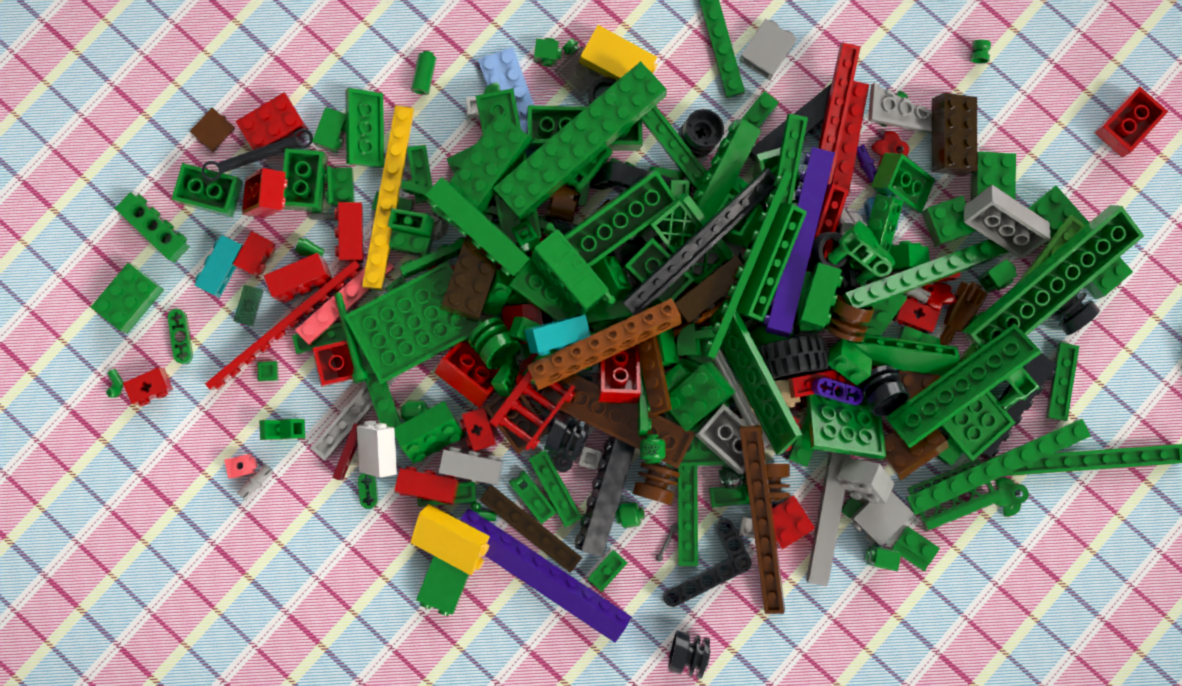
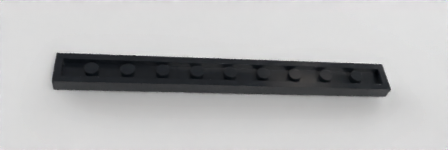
[622,168,776,315]

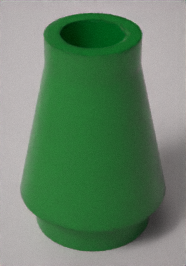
[295,238,325,257]

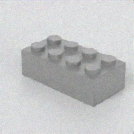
[964,185,1050,259]

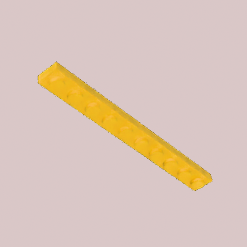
[362,105,415,291]

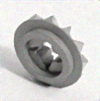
[423,211,448,241]

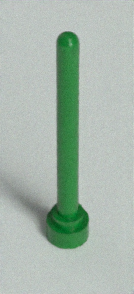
[334,292,369,383]

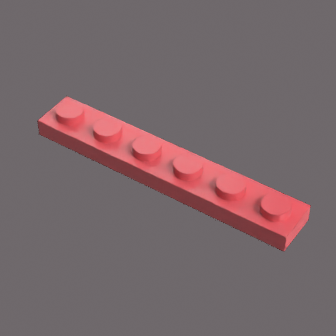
[295,261,395,345]

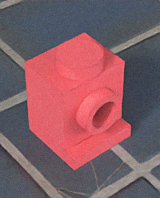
[224,454,257,479]

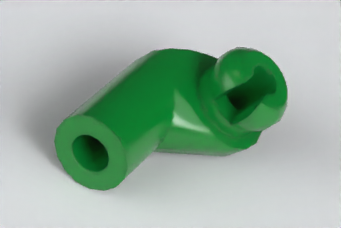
[106,369,124,398]
[471,502,497,522]

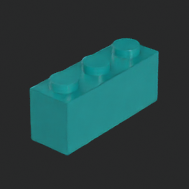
[194,235,243,298]
[525,315,591,356]

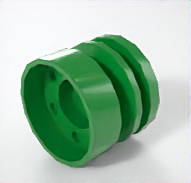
[468,318,521,370]

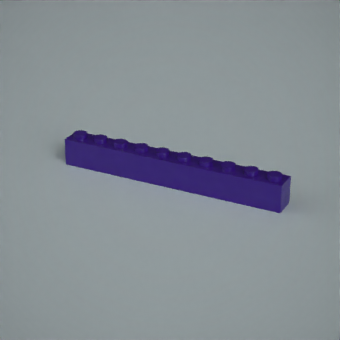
[763,147,835,338]
[460,508,632,643]

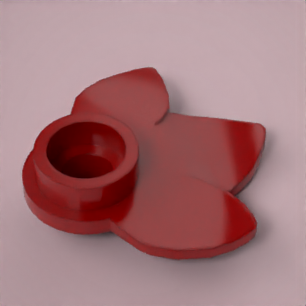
[871,131,909,166]
[921,283,957,311]

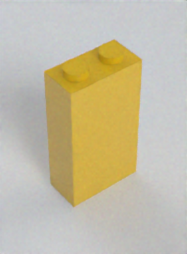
[579,25,658,81]
[410,504,490,575]

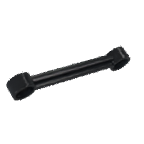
[201,129,313,181]

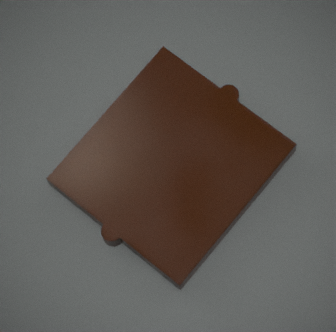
[190,108,235,152]

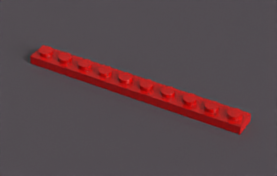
[205,260,362,390]

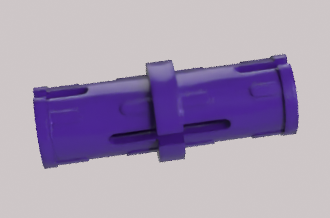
[856,144,877,183]

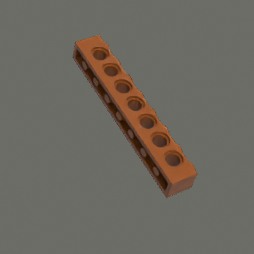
[527,298,682,390]

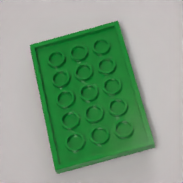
[344,261,481,385]

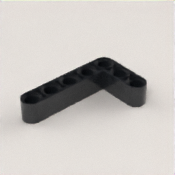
[589,162,692,197]
[663,518,752,607]

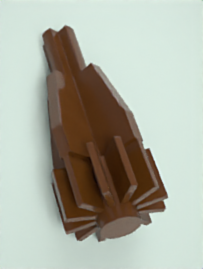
[940,281,988,346]

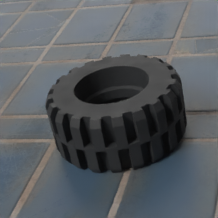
[757,335,829,381]

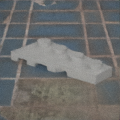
[868,82,932,134]

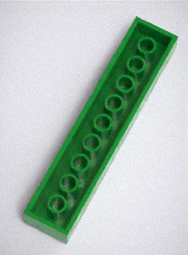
[493,61,667,221]
[962,205,1144,351]

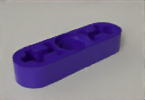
[812,378,863,405]

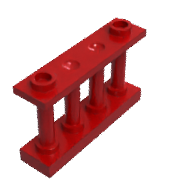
[490,359,576,452]

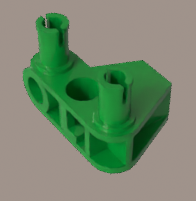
[828,221,895,286]
[998,367,1040,411]

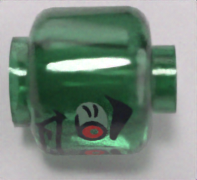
[718,464,747,489]

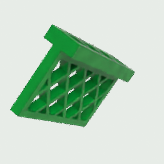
[649,194,734,284]
[907,459,1001,532]

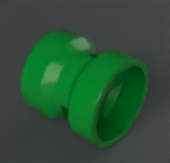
[970,39,992,64]

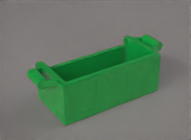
[530,223,615,315]

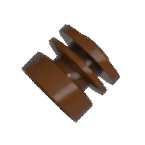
[824,294,875,342]
[632,462,680,505]
[766,464,790,501]

